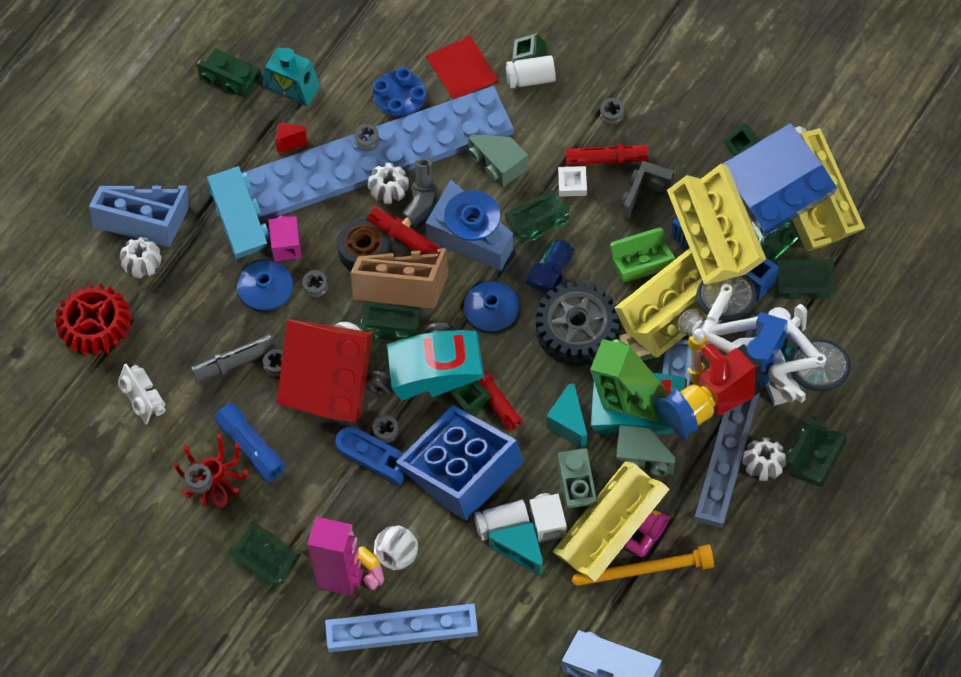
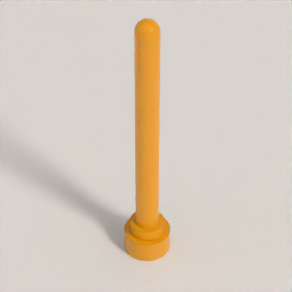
[571,544,714,586]

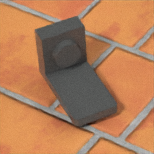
[620,161,674,220]

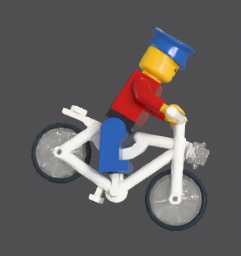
[655,275,851,441]

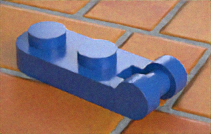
[335,427,404,486]

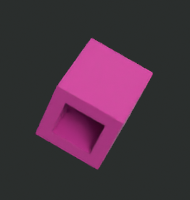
[269,216,302,262]

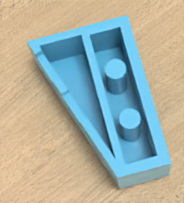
[207,166,270,259]

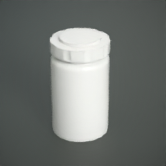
[506,55,556,88]
[474,500,530,541]

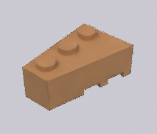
[350,248,448,309]

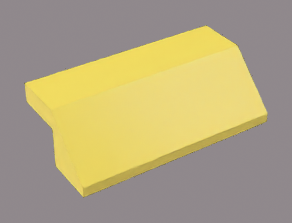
[792,128,865,252]
[667,164,766,285]
[614,248,735,357]
[552,461,669,582]

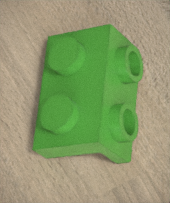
[610,227,675,283]

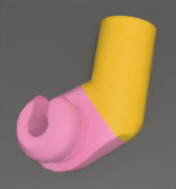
[358,546,384,590]

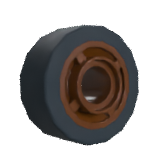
[337,218,391,271]

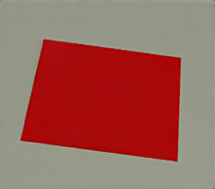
[426,36,499,100]

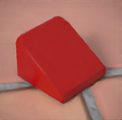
[275,123,308,153]

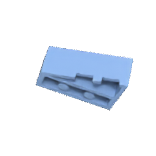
[562,630,662,677]

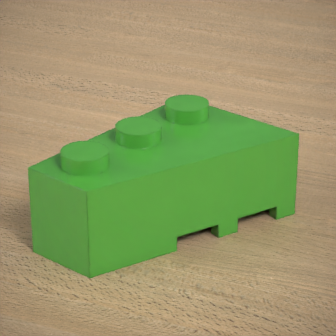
[590,339,669,423]

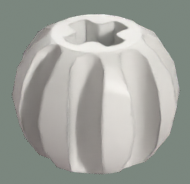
[368,163,409,204]
[120,237,161,279]
[743,437,786,481]
[374,525,418,570]

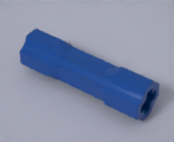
[214,403,286,482]

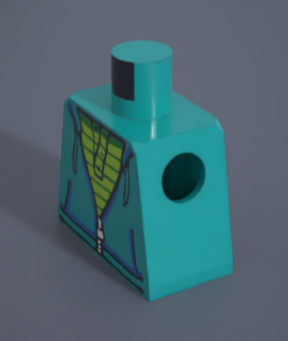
[263,48,320,107]

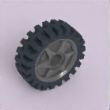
[536,281,620,366]

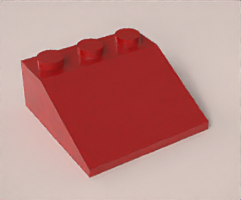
[277,319,373,422]

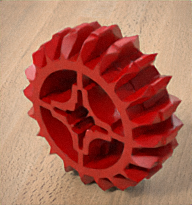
[55,283,132,357]

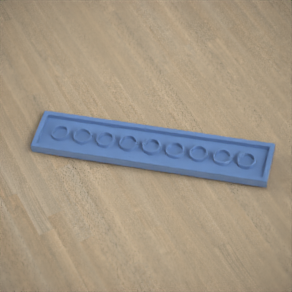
[241,86,514,222]

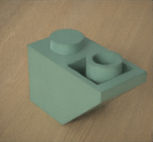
[468,134,528,187]
[616,425,675,476]
[558,448,597,508]

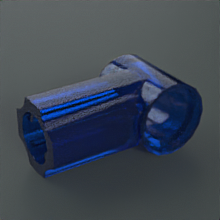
[526,239,575,294]

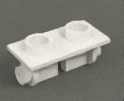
[118,364,166,425]

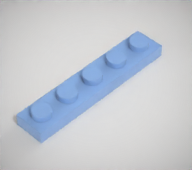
[325,604,478,652]

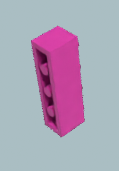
[308,517,363,596]

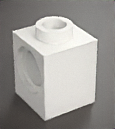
[530,493,567,543]

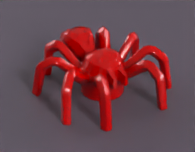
[173,434,248,509]

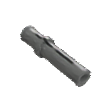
[190,334,276,384]

